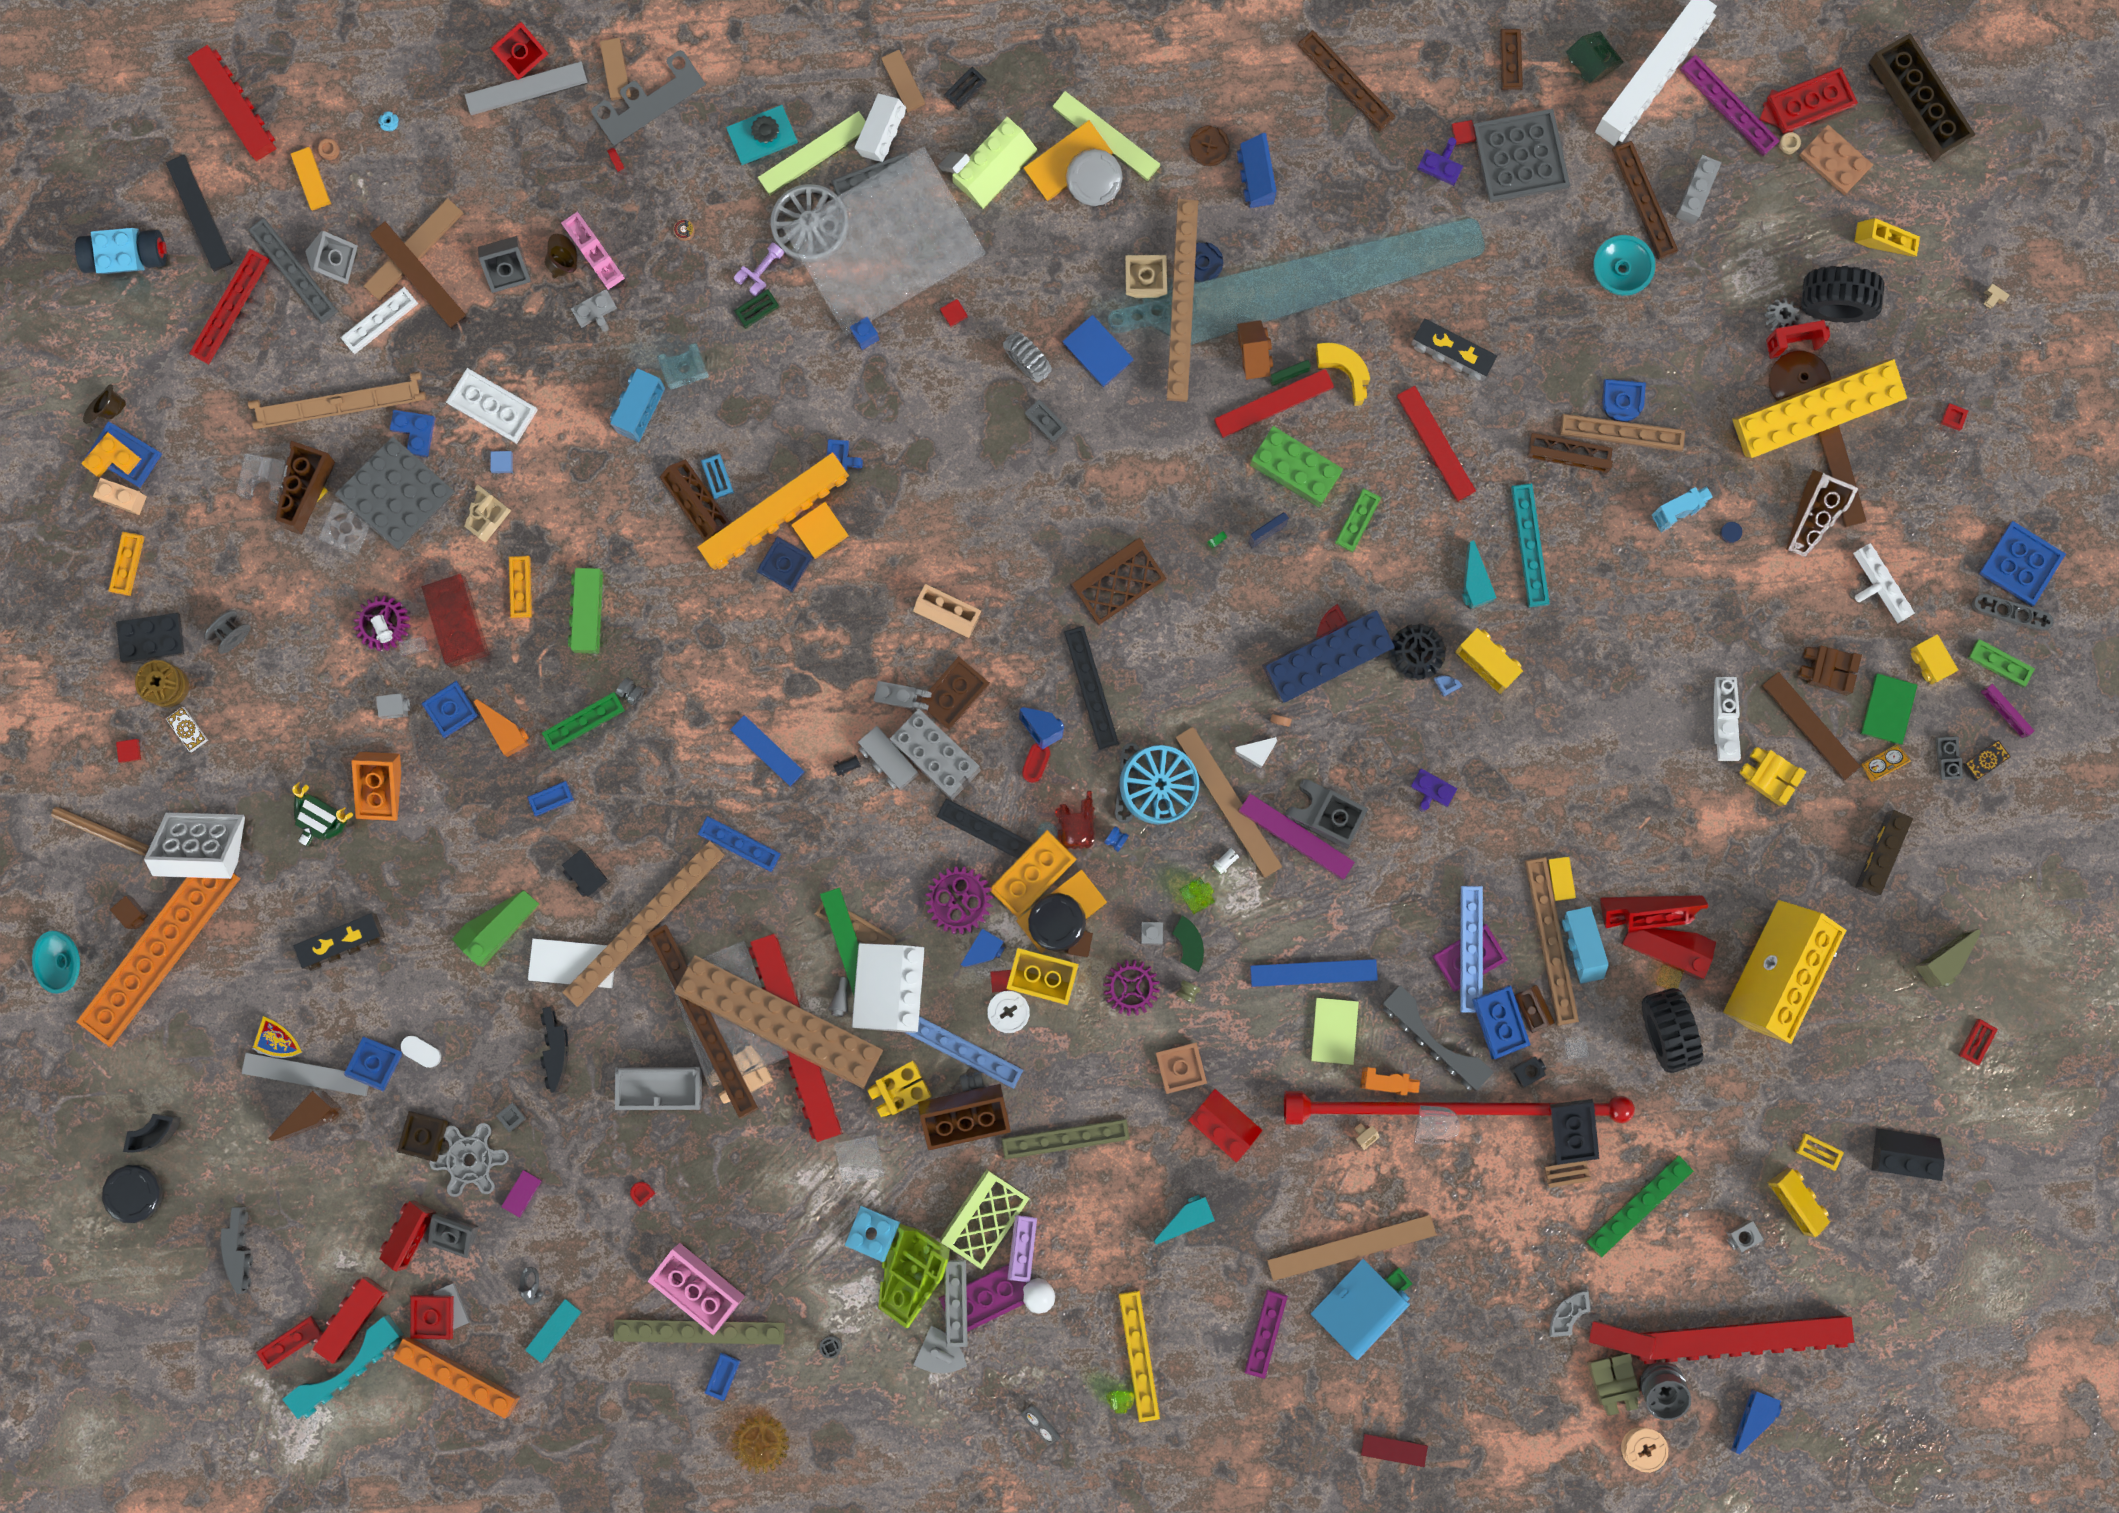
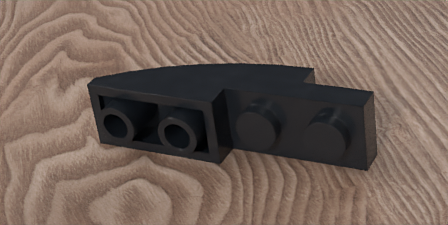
[540,1006,569,1093]

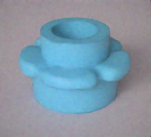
[378,111,399,131]

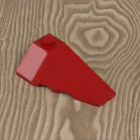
[1622,928,1716,980]

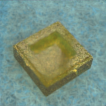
[1656,965,1683,989]

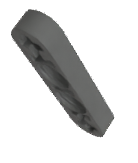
[1971,594,2053,632]
[1115,743,1140,824]

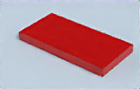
[1767,67,1858,134]

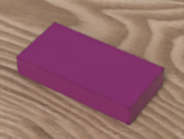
[501,1170,542,1218]

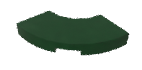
[1172,915,1204,973]

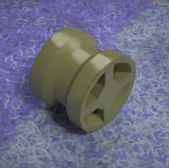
[1176,980,1201,1004]

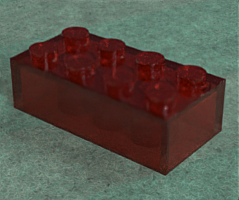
[421,573,490,668]

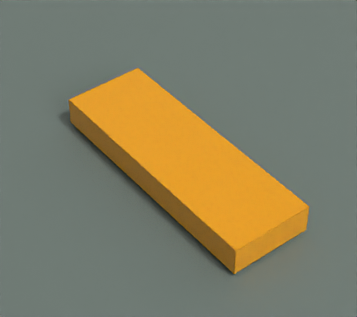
[291,147,331,211]
[108,532,145,596]
[509,556,532,619]

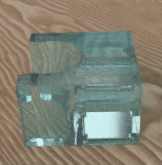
[657,343,710,390]

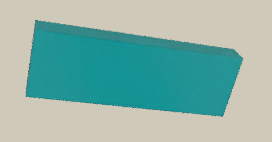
[525,1299,583,1363]

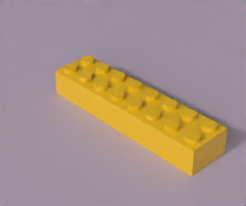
[1732,359,1907,458]

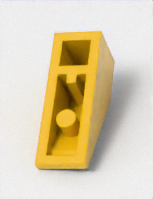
[1854,218,1920,257]

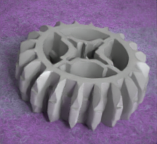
[1003,331,1051,382]

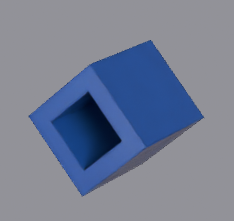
[850,317,879,350]

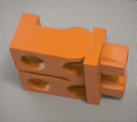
[1360,1067,1420,1096]

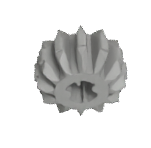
[1765,298,1801,331]

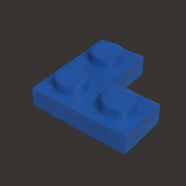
[390,410,435,457]

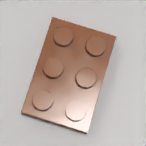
[1799,125,1873,196]

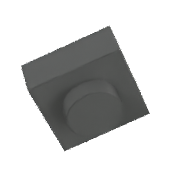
[496,1102,527,1132]

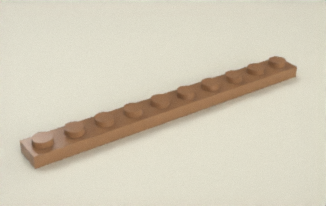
[1166,199,1198,402]
[562,841,725,1007]

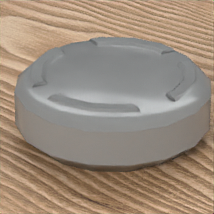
[1066,148,1123,206]

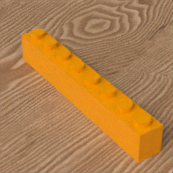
[697,452,849,570]

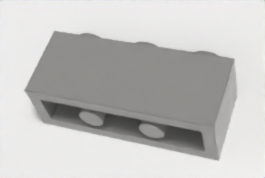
[1675,155,1722,225]
[858,726,919,791]

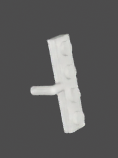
[1853,543,1915,624]

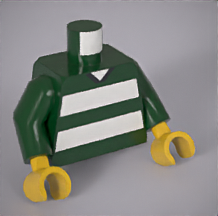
[292,782,353,847]

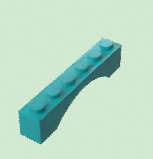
[282,1315,404,1419]

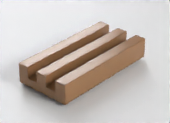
[1544,1161,1591,1188]

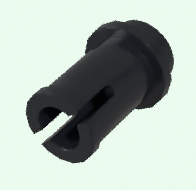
[833,755,861,777]

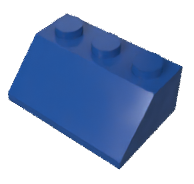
[1237,133,1277,208]

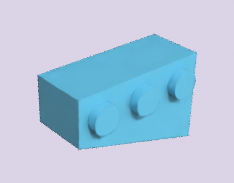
[1562,906,1608,984]

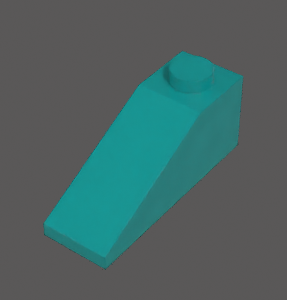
[1462,540,1497,610]
[1154,1194,1215,1245]

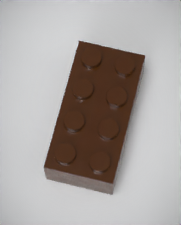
[918,1084,1011,1151]

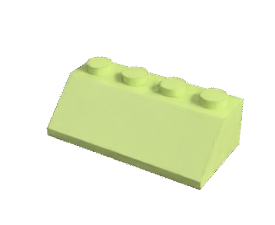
[952,117,1038,209]

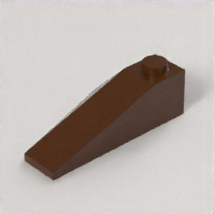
[1786,469,1858,557]

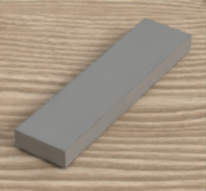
[945,1260,968,1347]

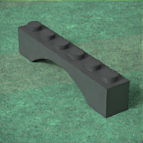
[1381,985,1494,1091]

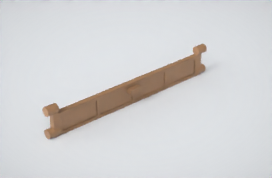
[248,371,426,429]

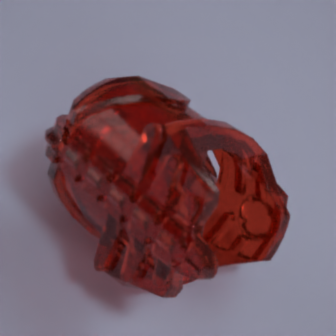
[1055,791,1096,849]

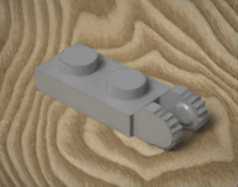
[873,681,932,710]

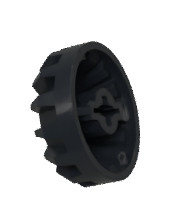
[1389,623,1446,681]

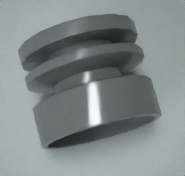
[1639,1362,1692,1420]

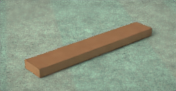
[364,198,464,301]
[1559,414,1685,452]

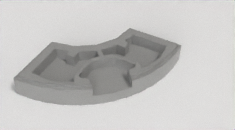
[1549,1290,1591,1337]

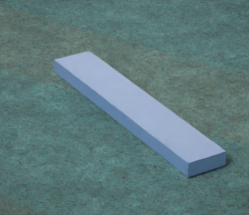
[1460,886,1483,1013]

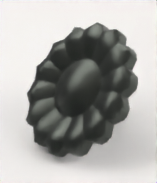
[751,116,779,143]

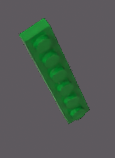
[1586,1155,1694,1258]

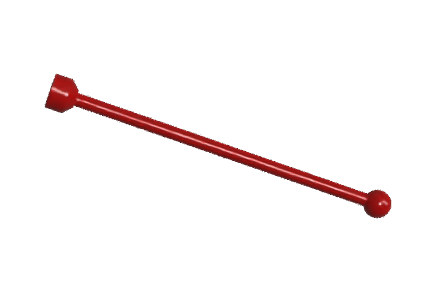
[1284,1091,1635,1125]

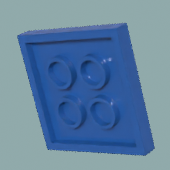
[1978,521,2066,607]

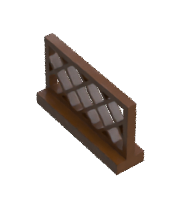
[1070,538,1167,625]

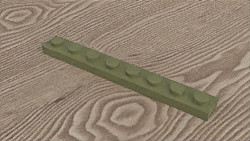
[613,1319,785,1345]

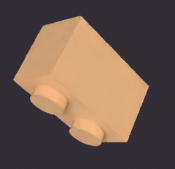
[93,478,147,515]

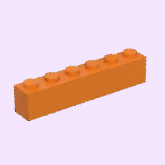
[393,1337,520,1419]

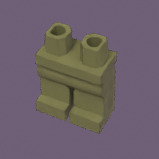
[1587,1352,1640,1416]

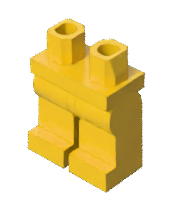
[1739,747,1807,806]
[867,1061,932,1117]

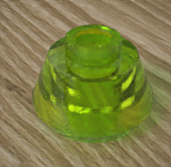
[1106,1390,1135,1414]

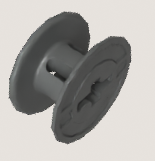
[204,610,251,654]

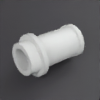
[370,615,393,643]
[1212,848,1239,875]

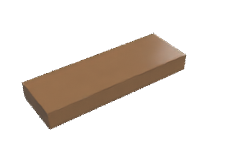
[600,38,631,101]
[881,50,925,113]

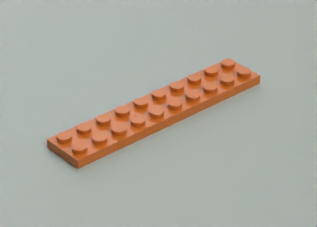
[76,873,241,1047]

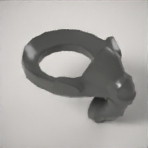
[518,1267,544,1305]

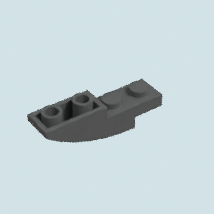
[221,1206,253,1294]

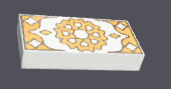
[166,707,208,753]

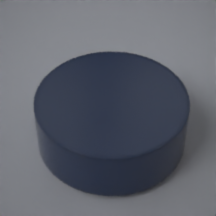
[1720,522,1742,543]

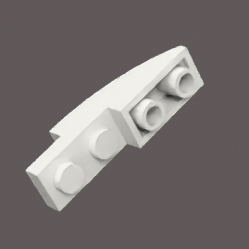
[1714,677,1741,761]

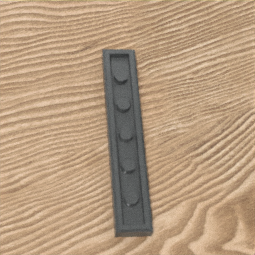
[248,217,339,324]

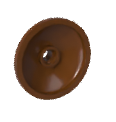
[1769,351,1831,401]

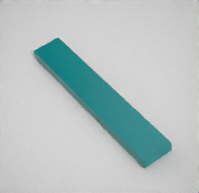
[1511,483,1550,608]

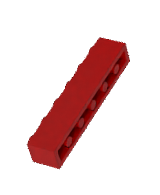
[187,44,277,162]

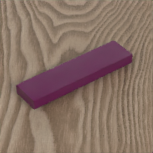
[1244,1290,1288,1379]

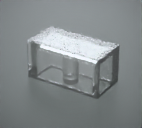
[398,636,429,656]

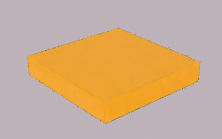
[792,502,849,559]

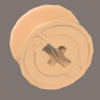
[1621,1427,1668,1473]

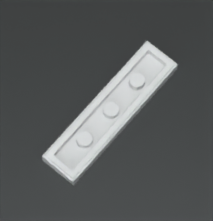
[340,287,418,354]

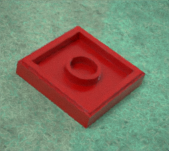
[410,1295,454,1340]

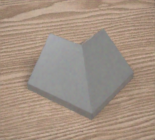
[305,231,358,284]

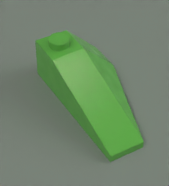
[452,890,539,967]

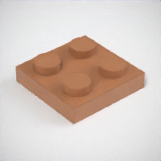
[1156,1042,1207,1094]

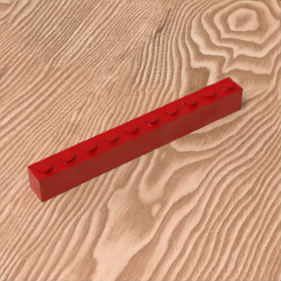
[749,934,843,1142]
[1637,1315,1855,1364]

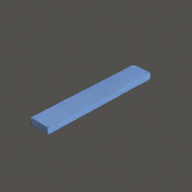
[904,1016,1023,1089]

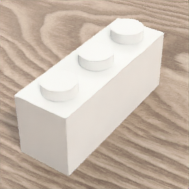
[855,93,906,162]

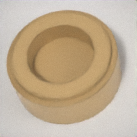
[1779,132,1801,154]

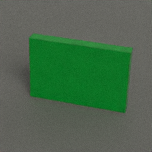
[1860,673,1918,745]

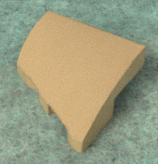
[464,485,511,543]

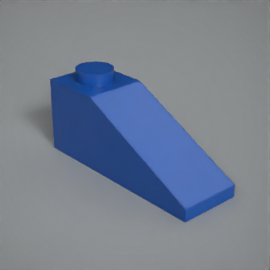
[1731,1390,1782,1455]

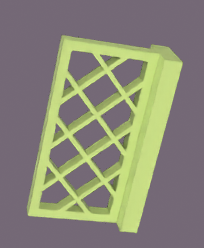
[939,1169,1030,1269]

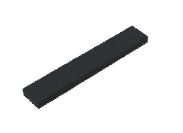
[165,154,233,272]
[1064,626,1119,750]
[936,798,1034,859]

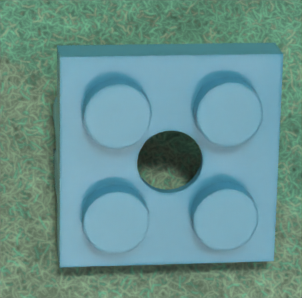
[845,1206,900,1262]

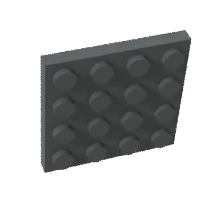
[1473,109,1570,203]
[335,437,455,551]

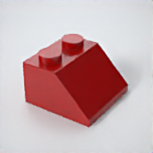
[489,21,549,80]

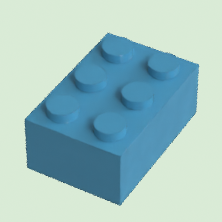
[610,368,665,443]

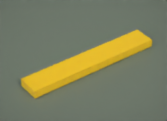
[1118,1290,1160,1423]

